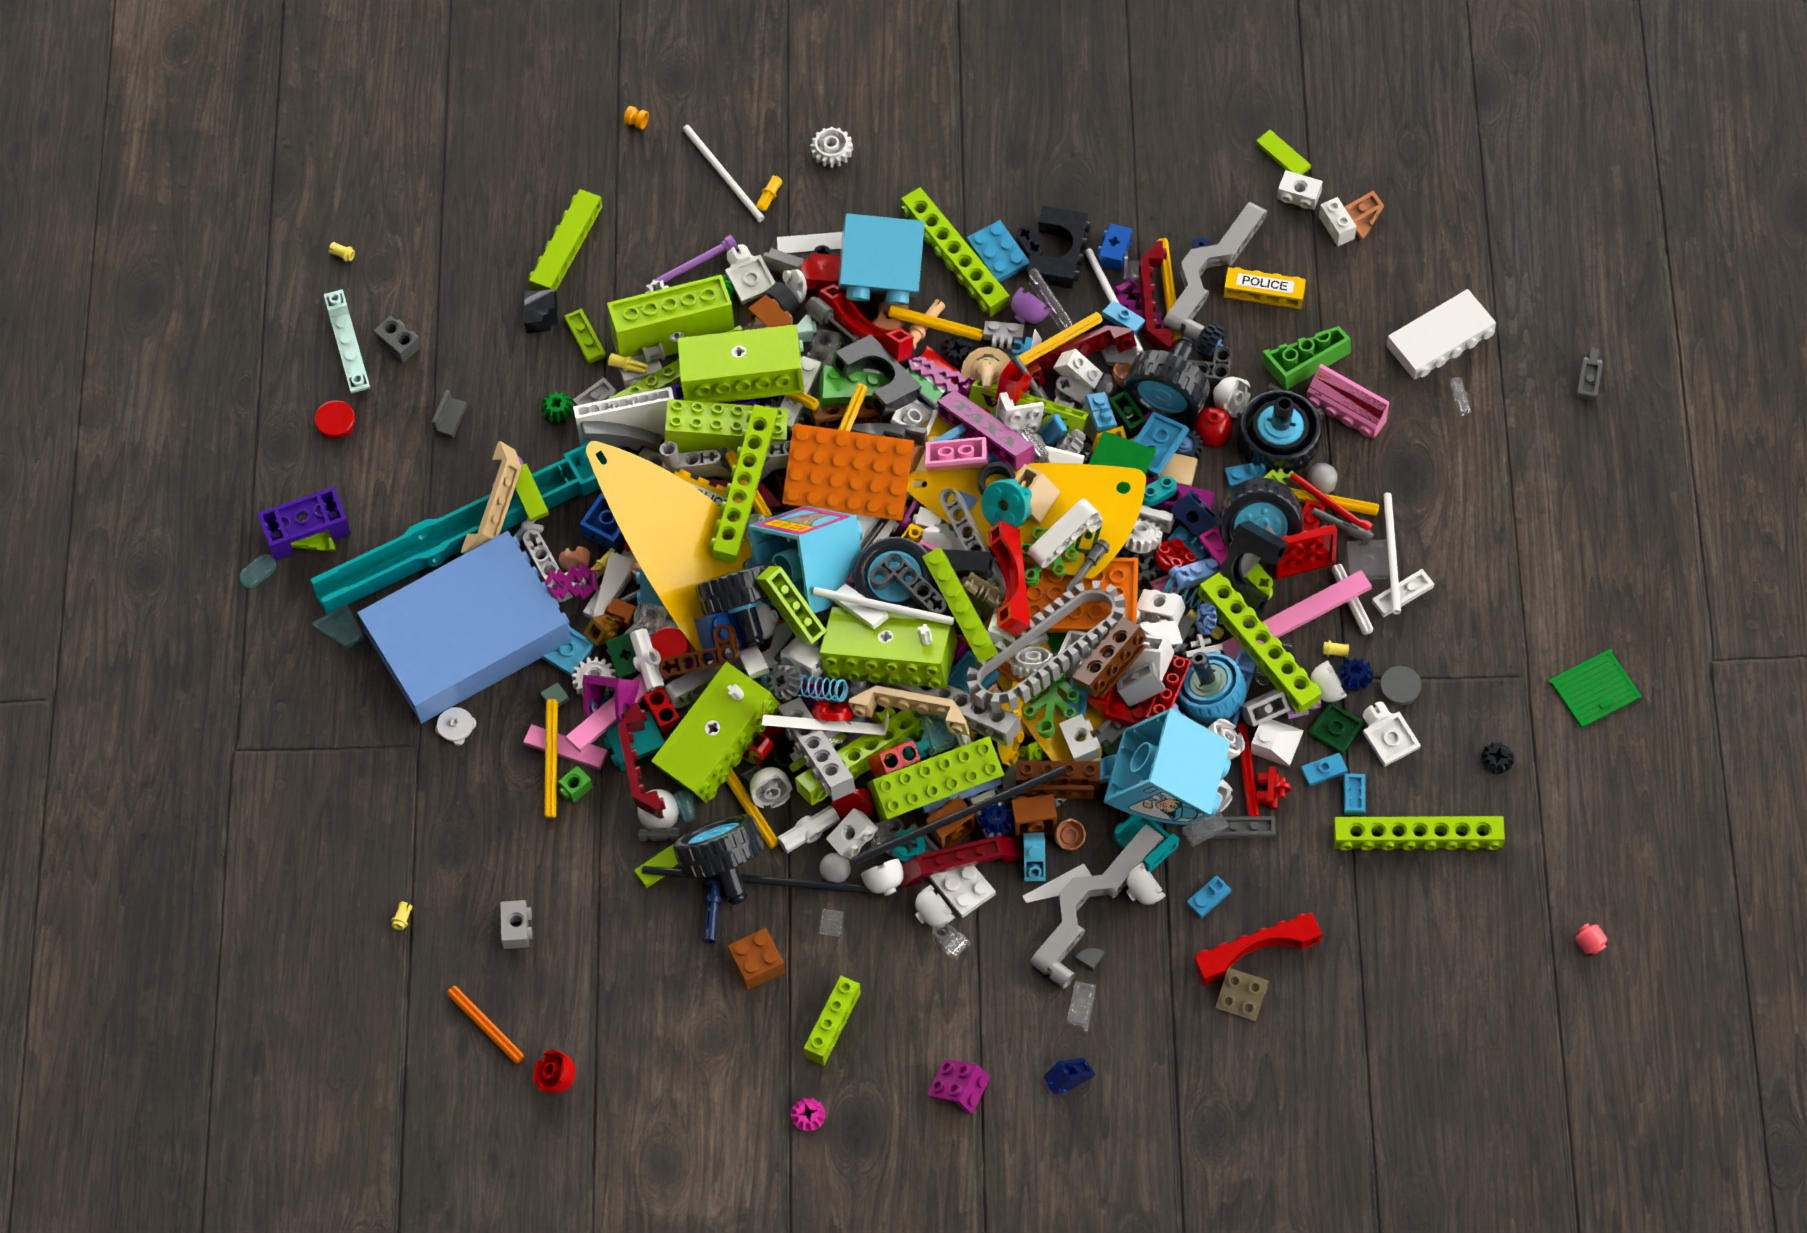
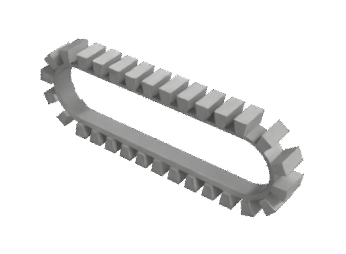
[967,581,1126,713]

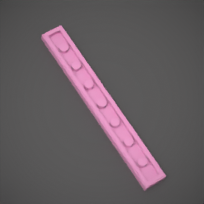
[1221,570,1372,661]
[566,642,696,753]

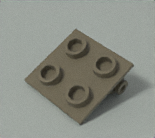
[962,572,1005,622]
[1215,967,1269,1021]

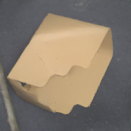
[1153,453,1197,487]

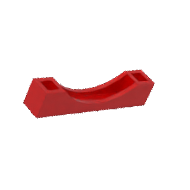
[819,284,914,362]
[988,521,1030,636]
[1194,913,1322,986]

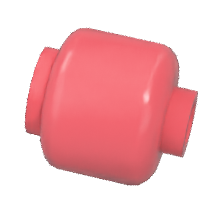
[1575,923,1607,956]

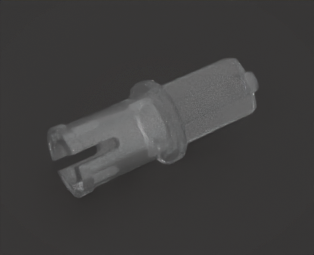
[1450,377,1471,416]

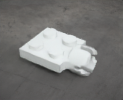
[725,244,775,304]
[1363,702,1421,767]

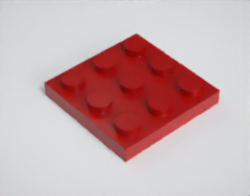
[1275,524,1337,579]

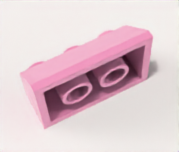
[925,437,989,472]

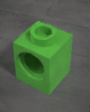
[559,766,593,803]

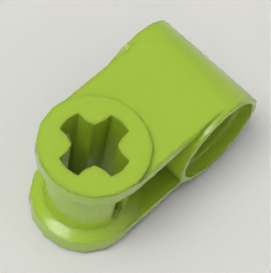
[1244,562,1273,600]

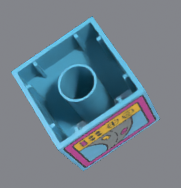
[748,506,863,614]

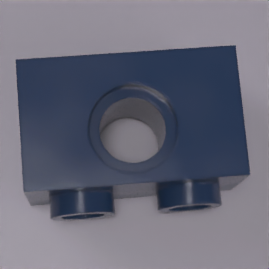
[1171,489,1219,538]

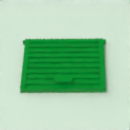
[1089,431,1157,494]
[1548,649,1642,728]

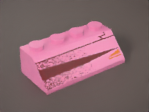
[1306,364,1389,439]

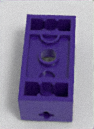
[258,487,351,561]

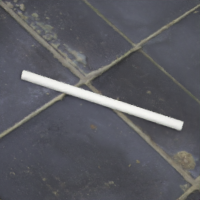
[683,125,765,222]
[1085,249,1144,355]
[1383,493,1401,614]
[813,587,955,625]

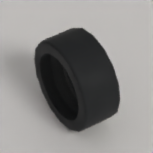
[978,462,1016,502]
[771,735,807,775]

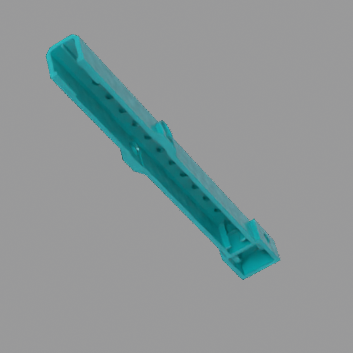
[310,440,607,615]

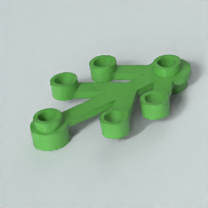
[1022,527,1078,587]
[1023,670,1080,738]

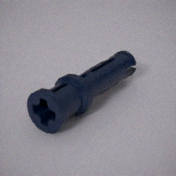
[702,879,723,944]

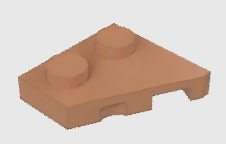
[1344,191,1384,241]

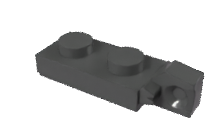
[1576,347,1603,401]
[1092,719,1130,748]

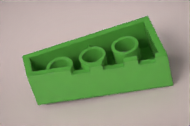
[1263,326,1351,390]
[818,365,890,407]

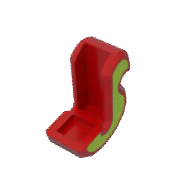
[742,734,774,765]

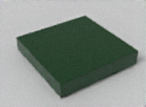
[1307,702,1365,756]

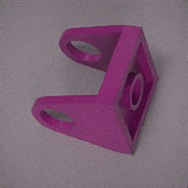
[582,674,640,723]

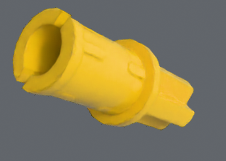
[756,176,782,211]

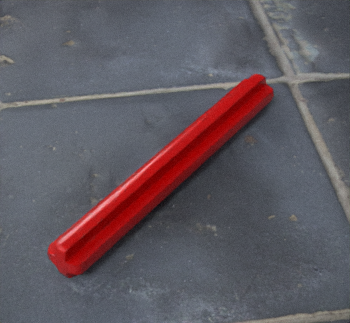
[1236,722,1259,816]

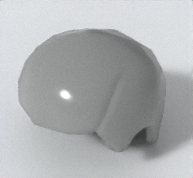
[1307,463,1338,494]
[819,853,851,883]

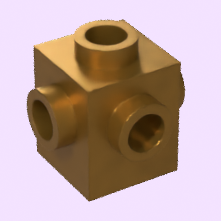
[583,614,620,646]

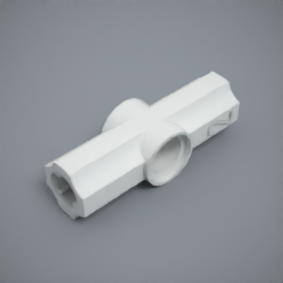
[630,628,664,692]
[778,806,840,853]

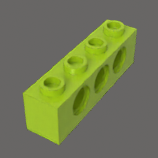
[756,566,827,644]
[804,976,861,1066]

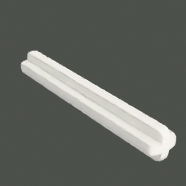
[1332,564,1373,635]

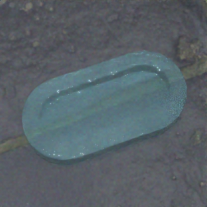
[240,554,276,588]

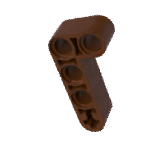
[659,624,740,676]

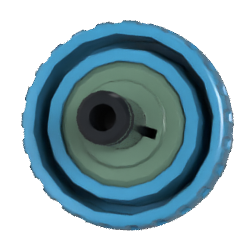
[1178,652,1247,723]

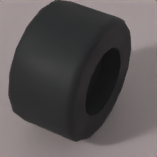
[763,282,799,315]

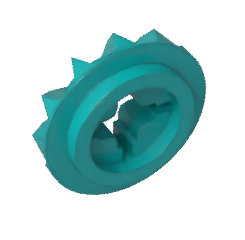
[893,829,926,862]

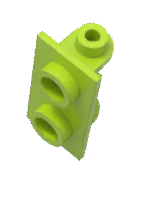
[1018,741,1048,761]

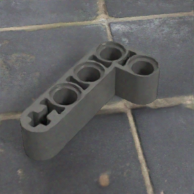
[1190,346,1232,388]
[870,553,947,615]

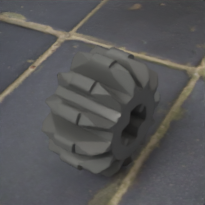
[767,664,803,700]

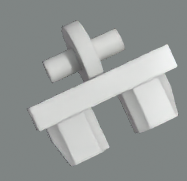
[1183,634,1223,660]

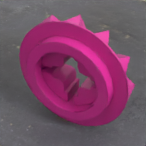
[791,1098,825,1131]

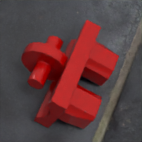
[1257,767,1291,810]

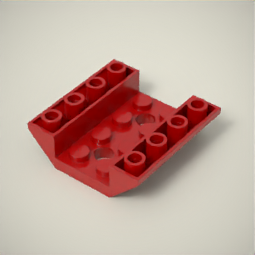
[1087,655,1192,727]

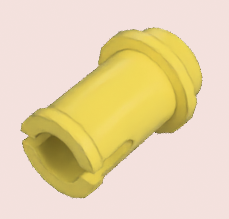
[329,242,355,262]
[1323,640,1349,657]
[391,902,412,930]

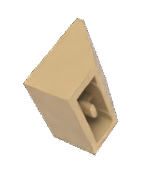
[1004,464,1060,524]

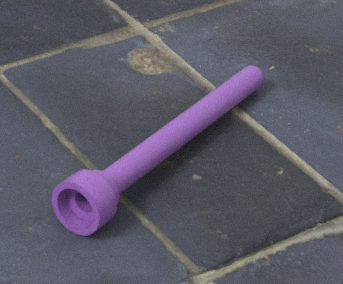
[652,235,738,283]

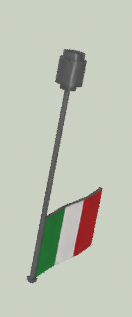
[805,297,958,410]

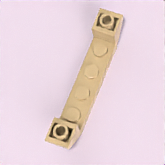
[461,441,522,554]
[848,686,970,736]

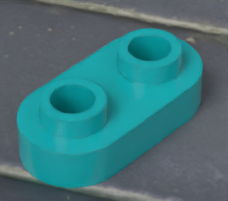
[1142,476,1177,506]

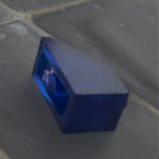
[1043,1058,1095,1094]

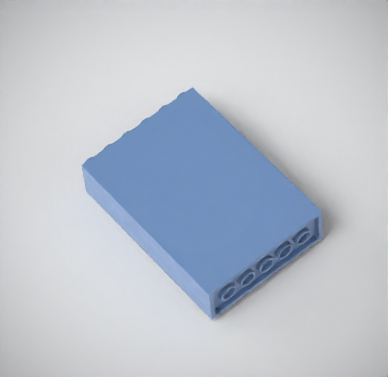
[357,531,572,724]

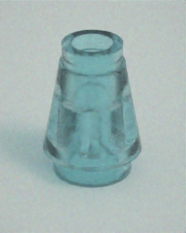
[674,790,696,823]

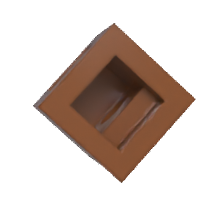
[604,598,636,631]

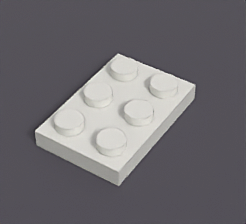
[928,865,996,918]

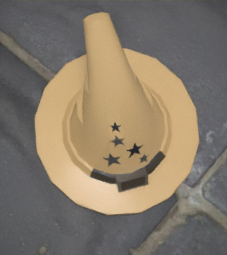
[961,347,1012,393]

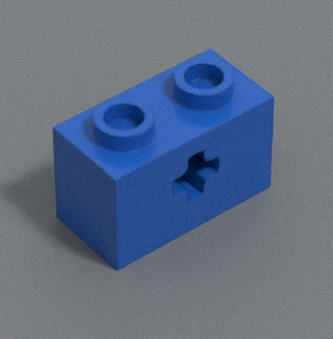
[1096,223,1133,271]

